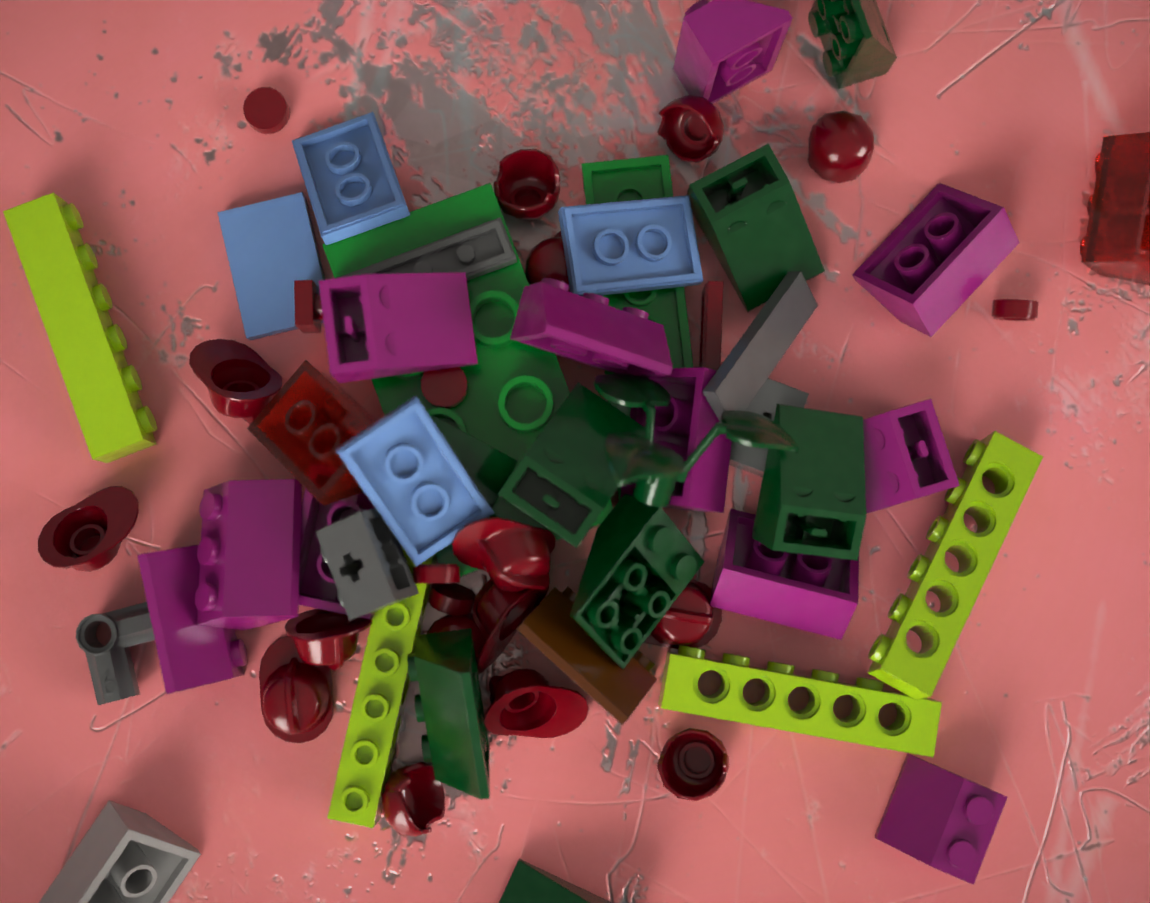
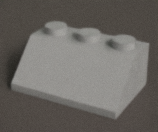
[39,800,201,903]

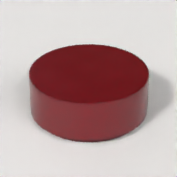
[243,87,290,134]
[992,299,1039,321]
[421,367,468,409]
[413,564,460,583]
[428,583,476,616]

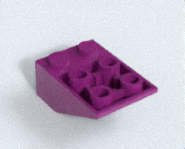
[319,272,478,383]
[863,399,960,514]

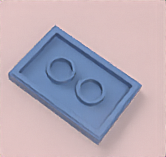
[292,112,410,246]
[217,192,325,341]
[558,195,703,296]
[335,396,494,567]

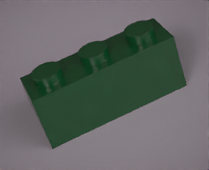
[407,628,490,800]

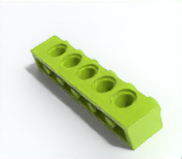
[867,431,1043,700]
[327,546,437,828]
[658,645,942,757]

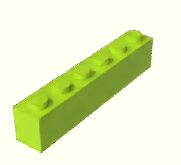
[3,192,157,463]

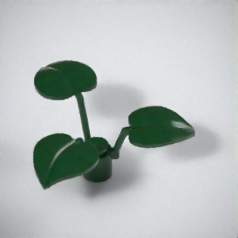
[594,373,799,507]

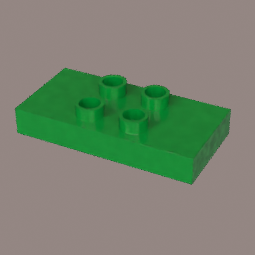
[322,183,613,578]

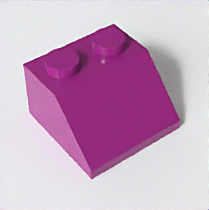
[875,753,1008,885]

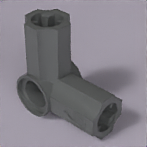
[76,602,155,705]

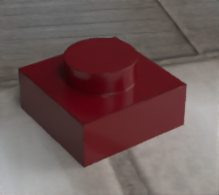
[294,280,323,333]

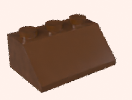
[516,586,657,725]

